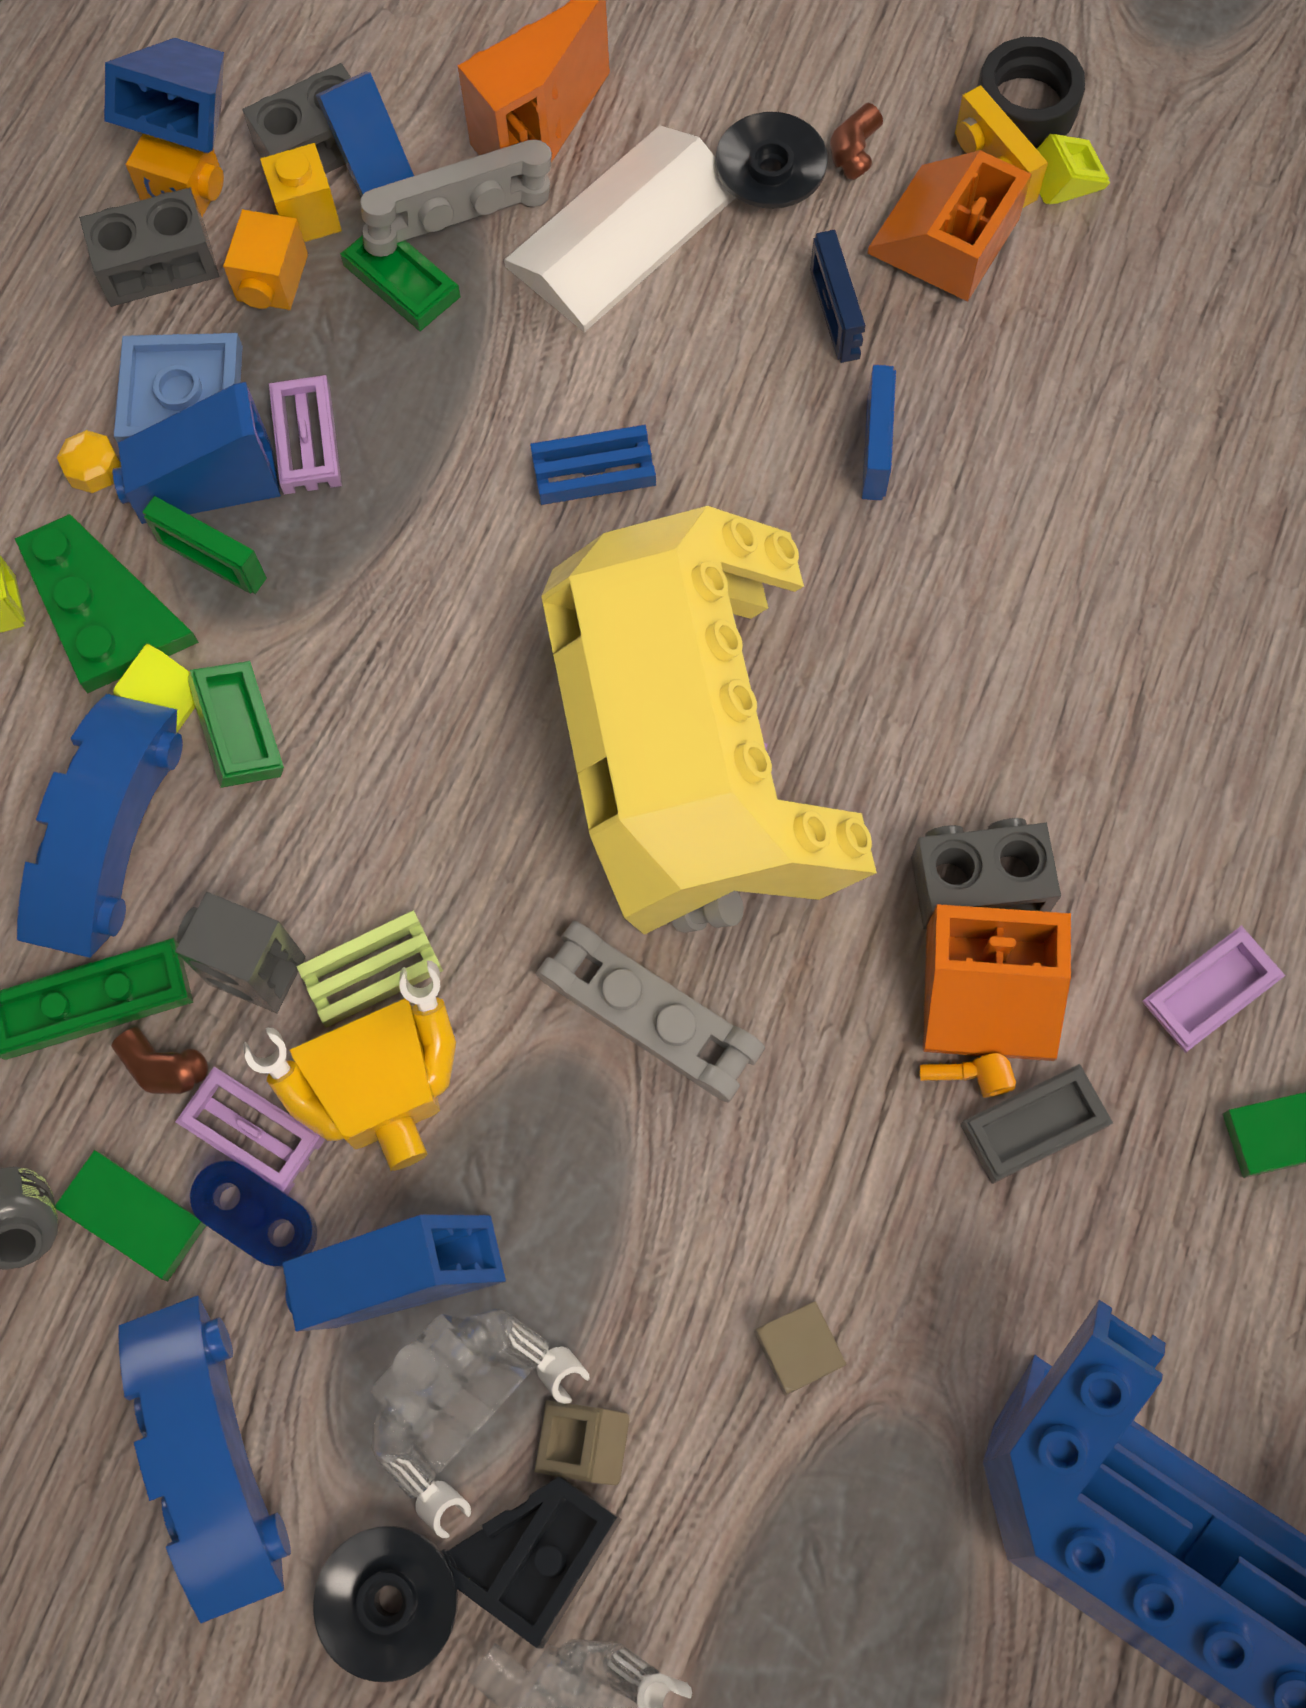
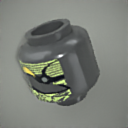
[0,1166,58,1270]

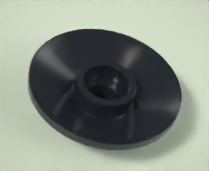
[716,112,828,209]
[313,1526,458,1682]

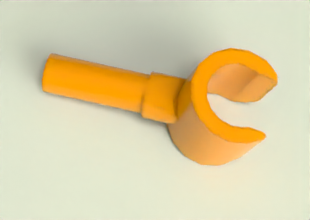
[920,1053,1016,1098]

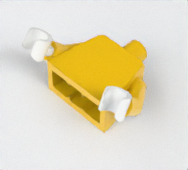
[243,960,456,1171]

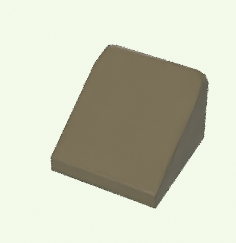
[754,1301,847,1396]
[534,1400,629,1486]

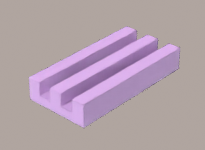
[269,375,342,495]
[175,1067,325,1195]

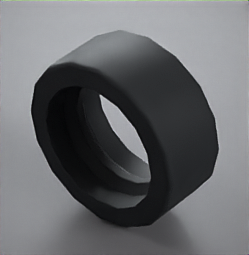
[977,36,1085,149]

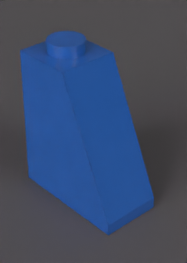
[104,38,224,153]
[113,382,281,524]
[282,1215,506,1332]

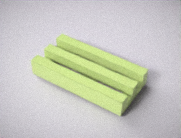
[296,910,443,1028]

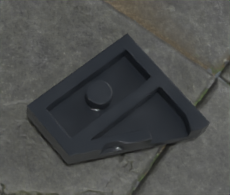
[441,1477,622,1649]

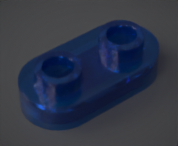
[190,1161,317,1269]

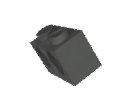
[242,63,351,174]
[79,187,220,307]
[911,818,1061,929]
[175,891,306,1014]

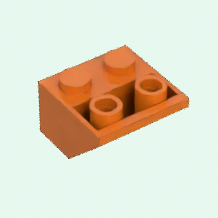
[868,150,1032,302]
[923,904,1071,1061]

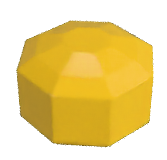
[57,430,121,493]

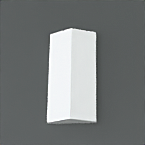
[504,125,736,333]

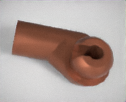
[830,102,883,180]
[111,1027,208,1094]

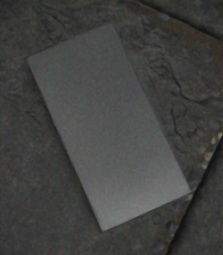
[960,1064,1113,1184]

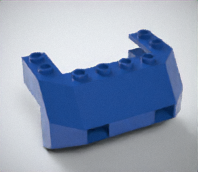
[983,1300,1306,1708]

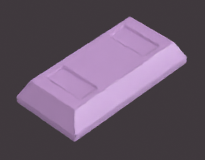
[1142,925,1285,1053]

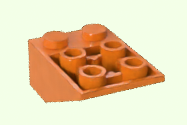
[457,0,610,163]

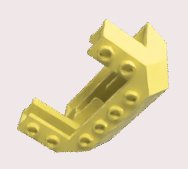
[541,506,877,935]

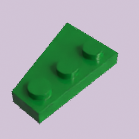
[14,514,199,694]

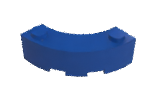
[17,694,183,958]
[118,1295,291,1624]

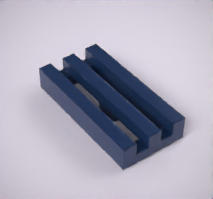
[810,230,866,363]

